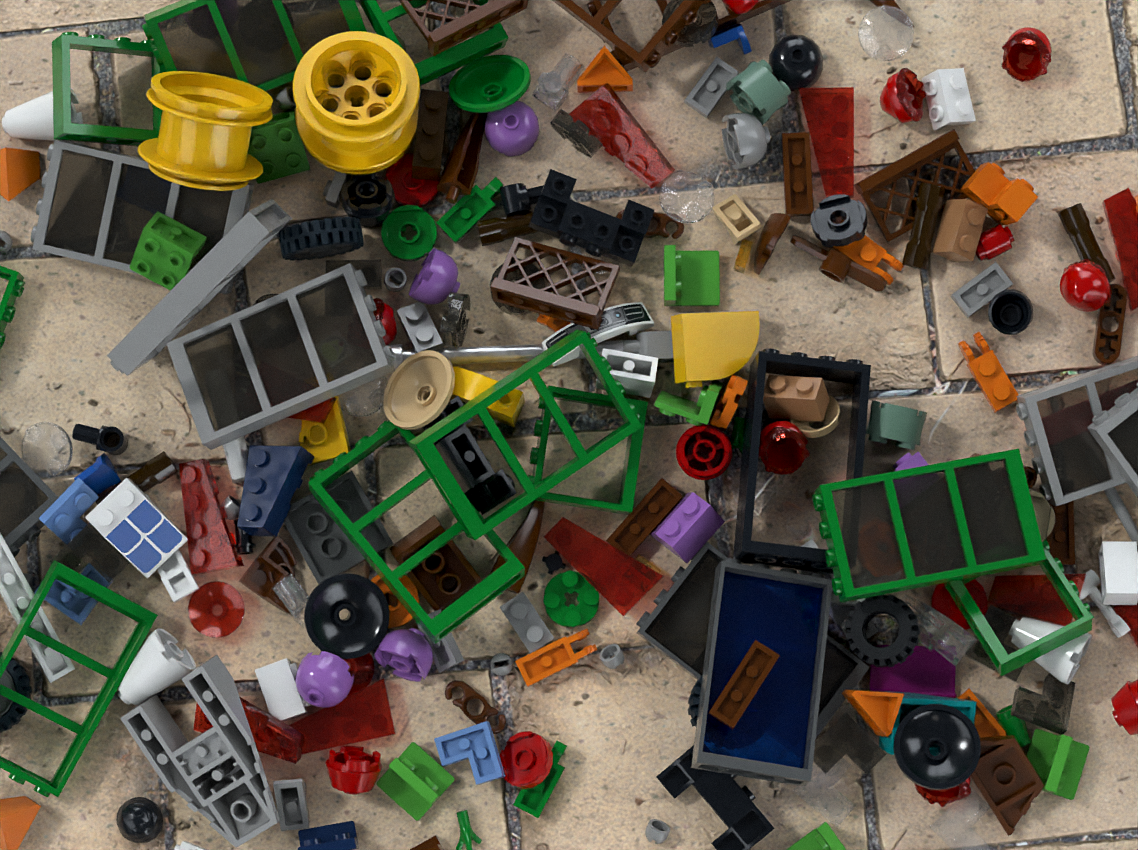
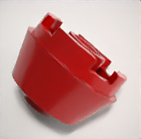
[676,424,732,480]
[1111,679,1138,735]
[326,746,383,795]

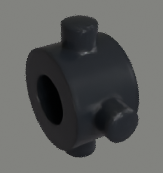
[542,551,566,575]

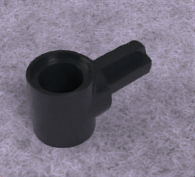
[500,183,544,217]
[72,424,128,455]

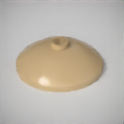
[383,350,455,430]

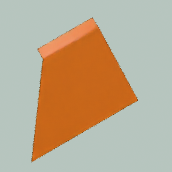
[577,45,633,93]
[0,147,41,201]
[842,689,904,737]
[0,796,41,850]

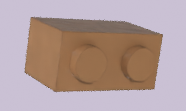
[932,199,988,262]
[763,375,830,422]

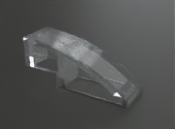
[887,594,977,666]

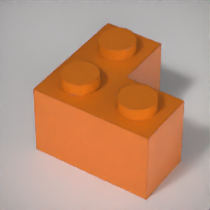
[960,162,1038,226]

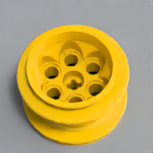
[293,31,420,175]
[137,71,273,191]

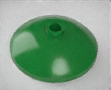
[449,55,531,113]

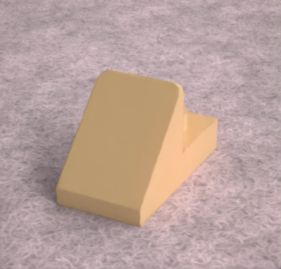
[712,194,762,245]

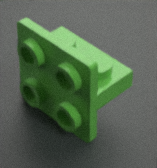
[1027,729,1090,800]
[376,742,455,821]

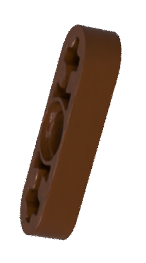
[1093,284,1127,365]

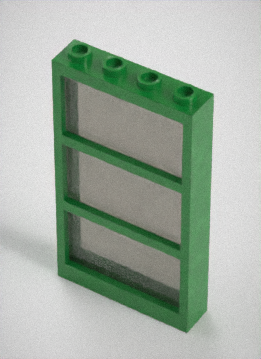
[142,0,367,91]
[813,449,1046,603]

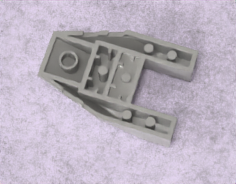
[120,655,280,848]

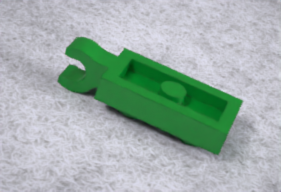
[436,177,504,244]
[513,741,567,818]

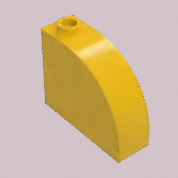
[671,311,760,388]
[450,366,525,427]

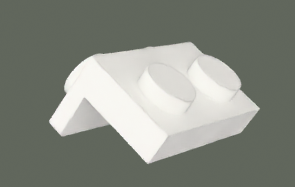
[922,68,976,130]

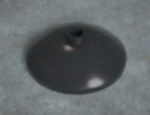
[304,573,390,659]
[893,704,981,790]

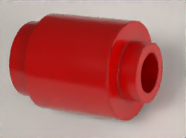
[975,224,1015,261]

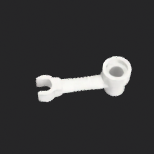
[1071,569,1130,638]

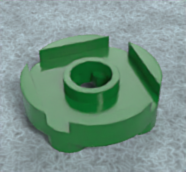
[381,205,437,262]
[543,570,600,628]

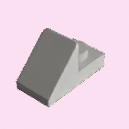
[273,779,310,831]

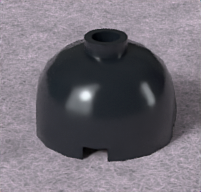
[769,35,823,91]

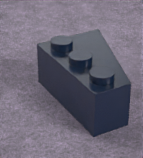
[237,445,315,537]

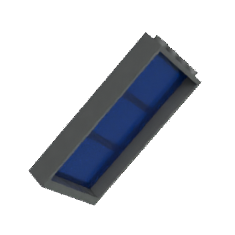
[691,558,832,787]

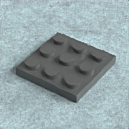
[284,470,393,584]

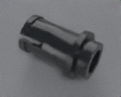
[233,519,256,555]

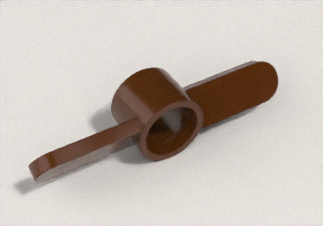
[790,235,887,291]

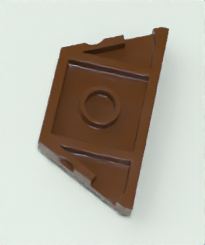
[971,735,1044,836]

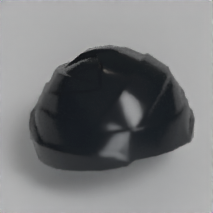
[988,289,1033,335]
[116,797,163,843]

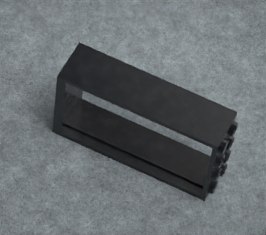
[733,349,871,574]

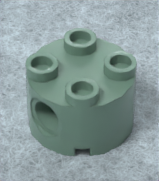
[726,59,791,125]
[866,400,927,450]

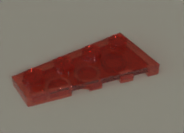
[565,83,675,189]
[798,87,854,198]
[1102,188,1138,312]
[544,517,664,617]
[278,678,396,758]

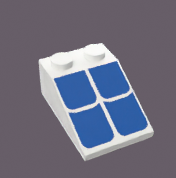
[85,478,188,579]

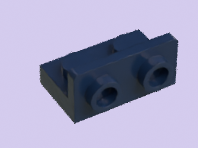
[298,821,359,850]

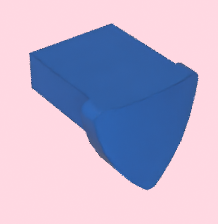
[706,23,752,55]
[74,453,121,495]

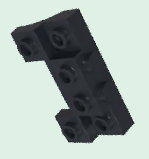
[528,169,654,267]
[423,396,517,516]
[656,744,775,850]

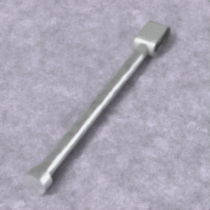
[390,331,674,373]

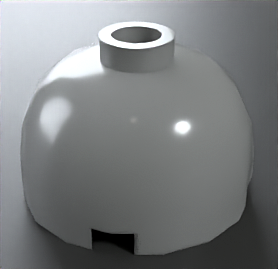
[722,112,770,170]

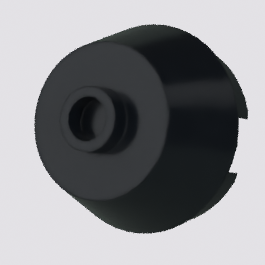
[339,172,395,227]

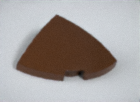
[754,213,791,275]
[239,535,300,614]

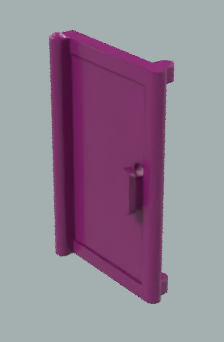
[869,645,957,698]

